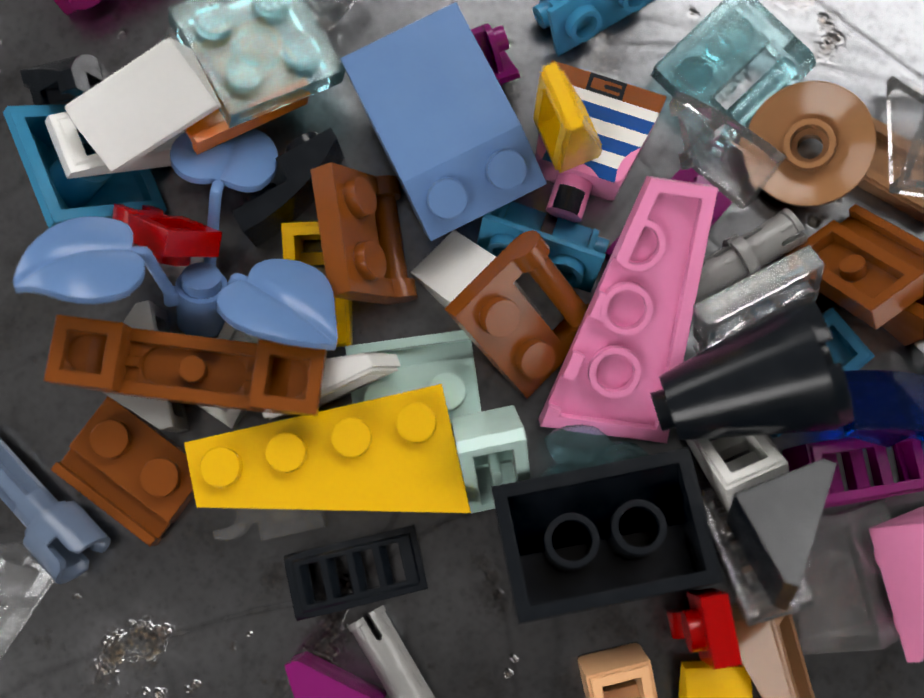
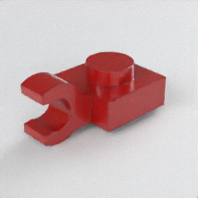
[666,587,743,670]

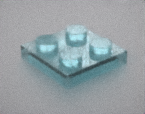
[168,0,345,128]

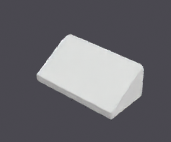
[64,38,221,173]

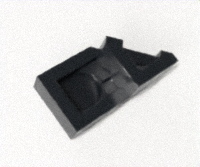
[20,54,103,105]

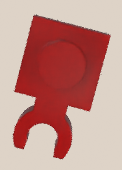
[112,204,222,266]

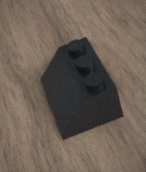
[491,447,724,625]

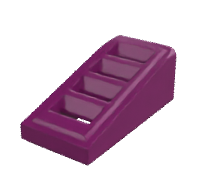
[782,427,924,509]

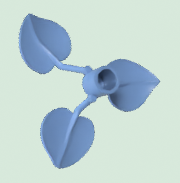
[13,129,338,350]

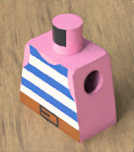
[535,60,667,222]

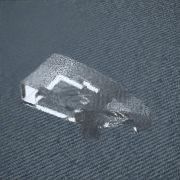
[669,93,787,210]

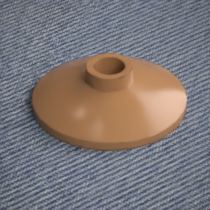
[745,81,877,207]

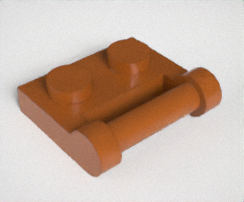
[310,162,418,305]
[444,230,589,399]

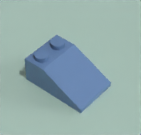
[340,2,547,241]

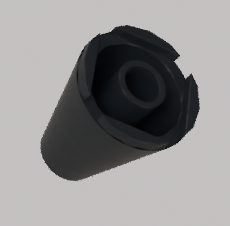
[650,297,854,440]

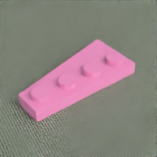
[538,176,718,444]

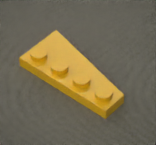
[184,384,471,513]

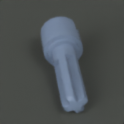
[0,438,111,584]

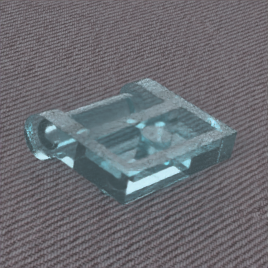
[650,0,816,150]

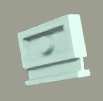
[345,330,481,425]

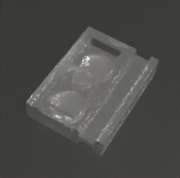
[693,245,825,354]

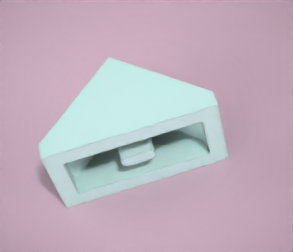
[451,405,531,514]

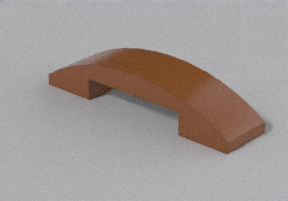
[44,314,327,416]

